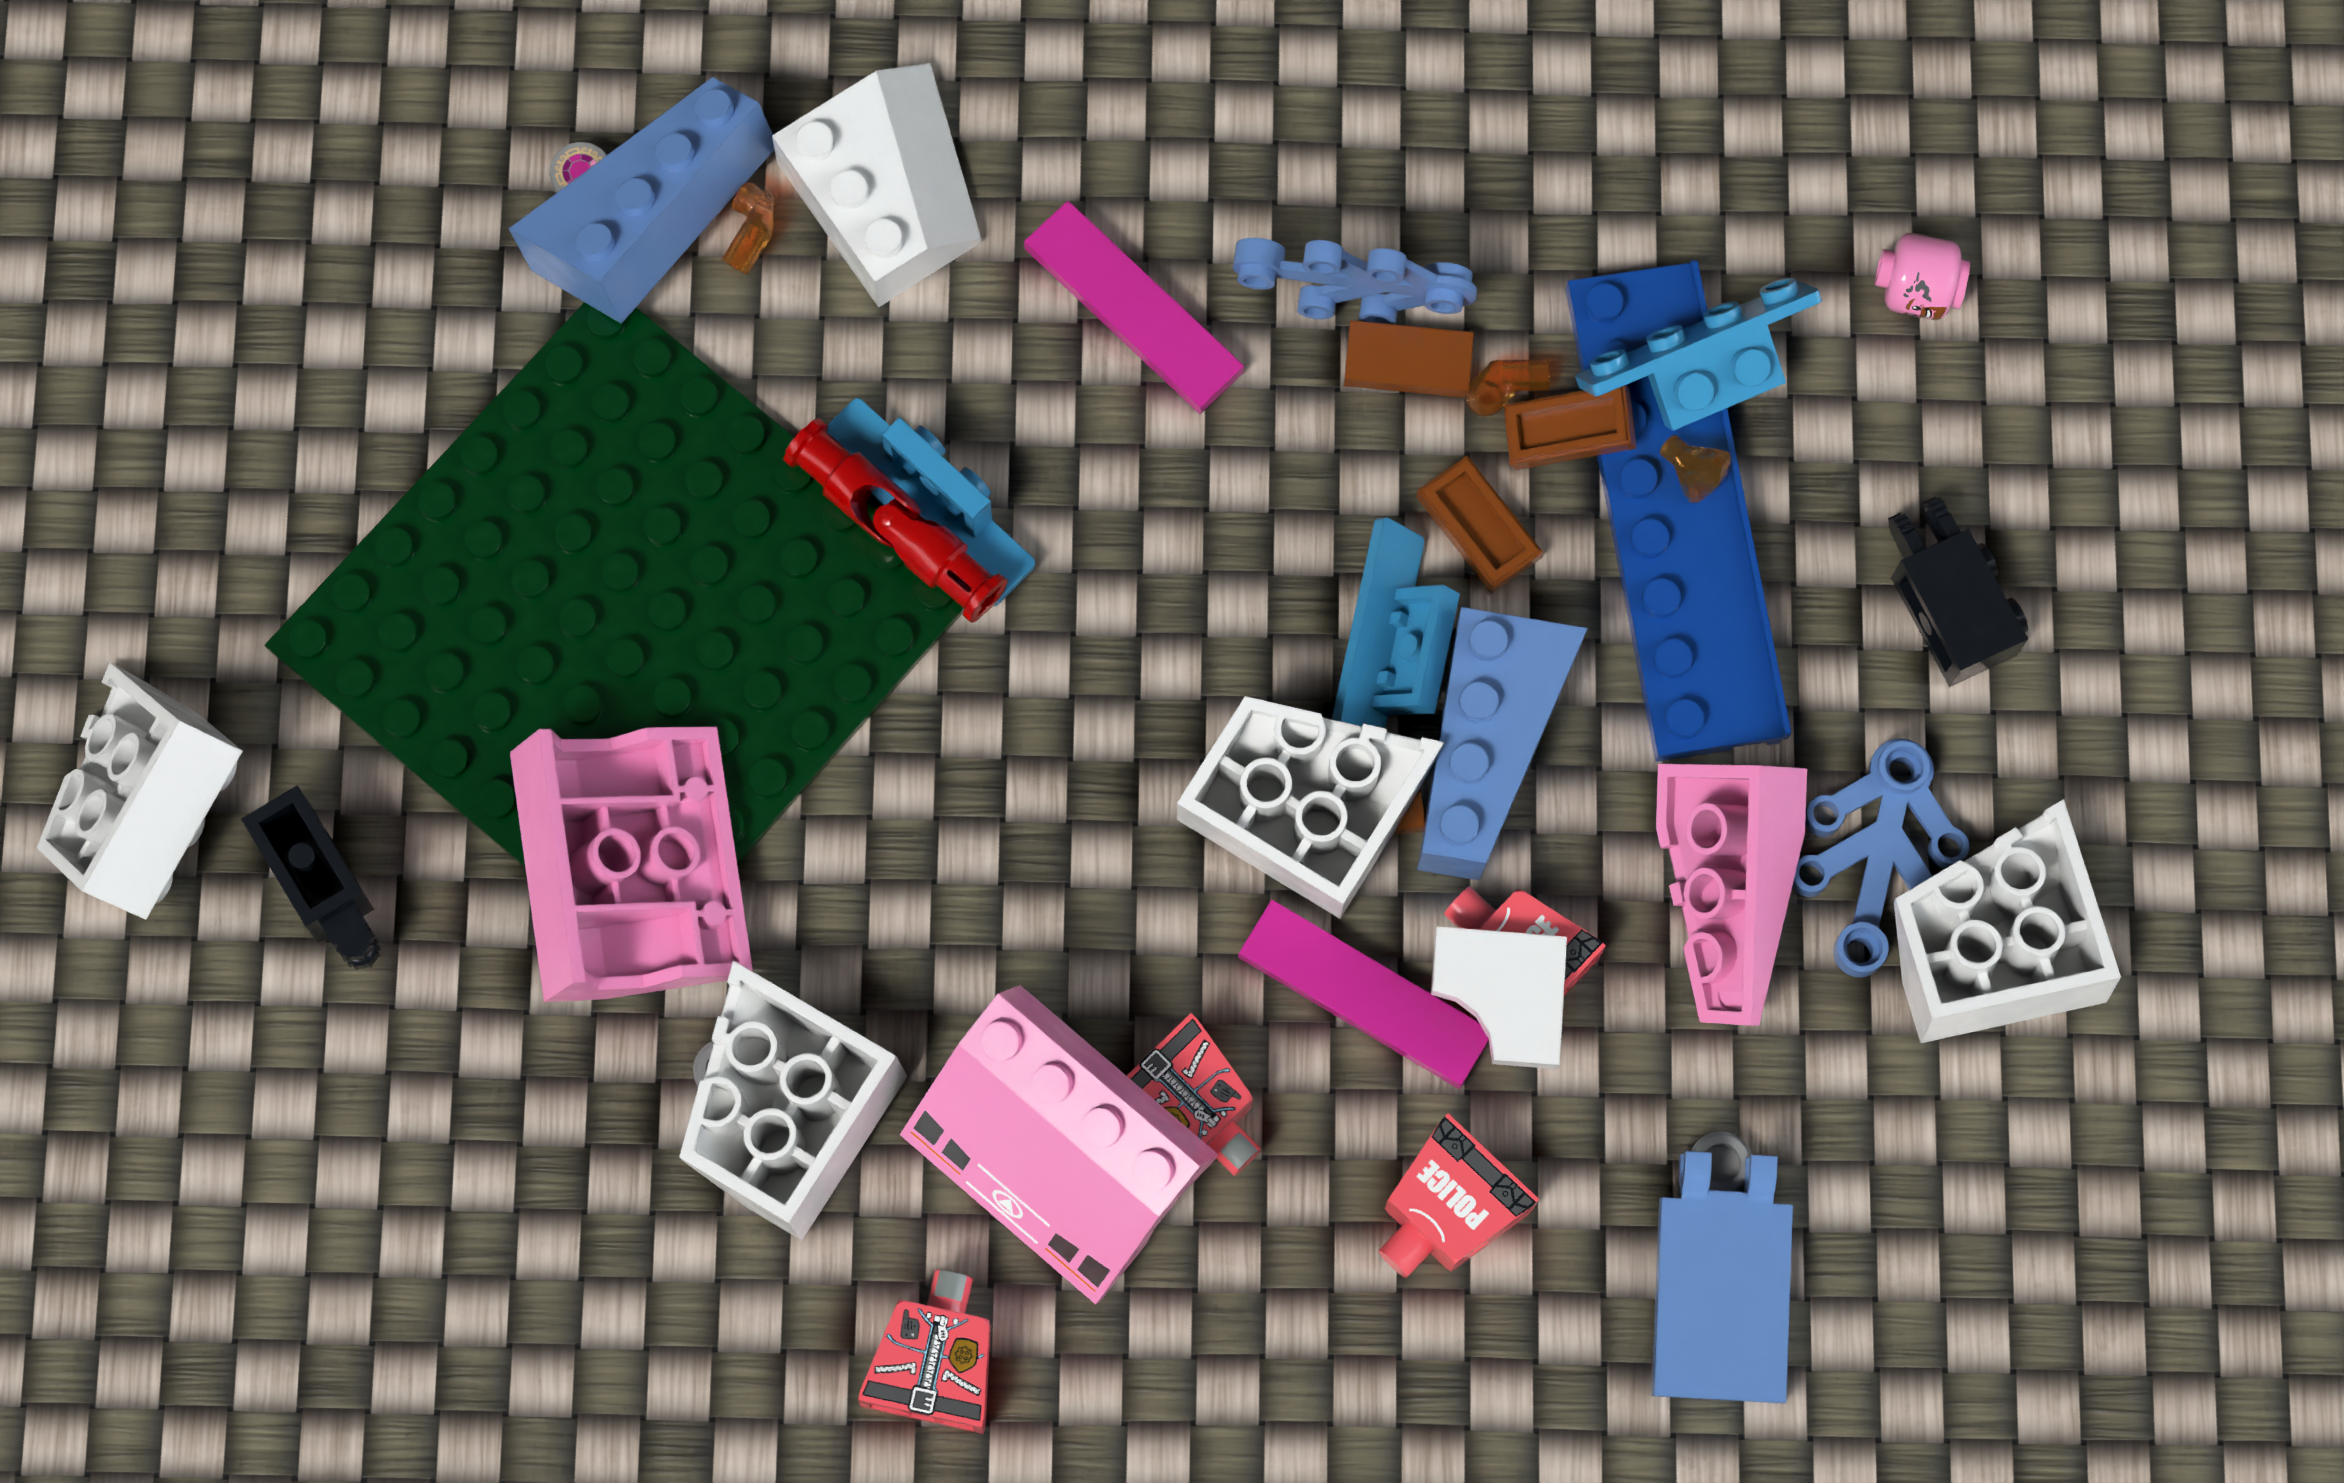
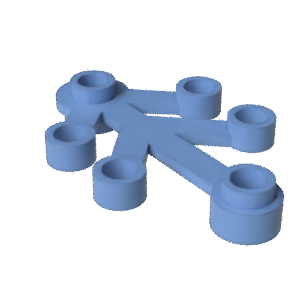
[1233,238,1477,325]
[1792,739,1970,977]

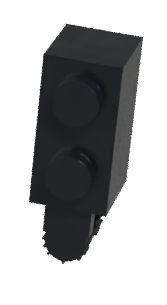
[1888,497,2028,687]
[241,785,381,970]

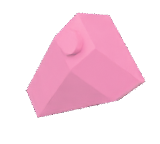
[1656,764,1807,1026]

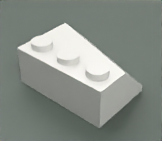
[772,63,982,308]
[37,662,242,920]
[1177,696,1444,919]
[1894,799,2121,1043]
[679,960,908,1241]

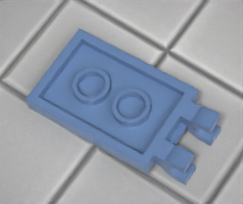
[1651,1151,1793,1404]

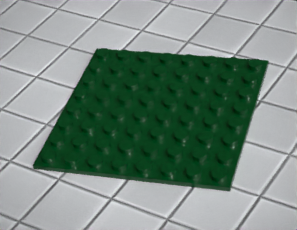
[264,302,964,869]

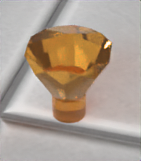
[1660,435,1731,503]

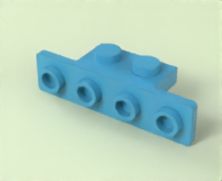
[1575,278,1822,431]
[827,398,1035,607]
[1332,517,1460,728]

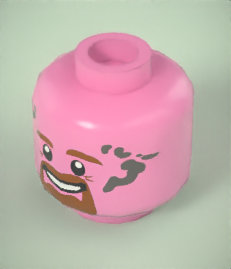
[1874,233,1970,320]

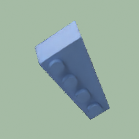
[509,77,774,324]
[1417,607,1587,881]

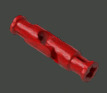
[783,418,1008,623]

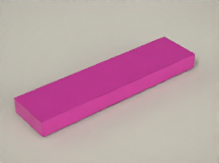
[1024,200,1244,414]
[1238,900,1489,1090]

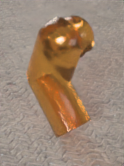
[721,182,776,275]
[1465,360,1549,417]

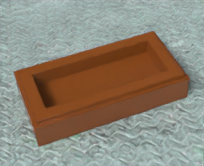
[1344,320,1474,398]
[1504,385,1637,470]
[1416,455,1543,594]

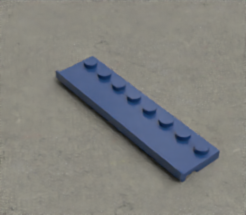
[1565,260,1791,762]

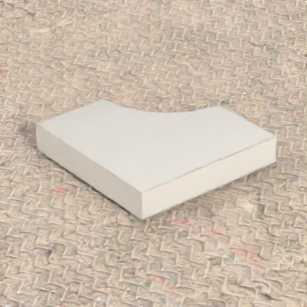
[1431,926,1567,1069]

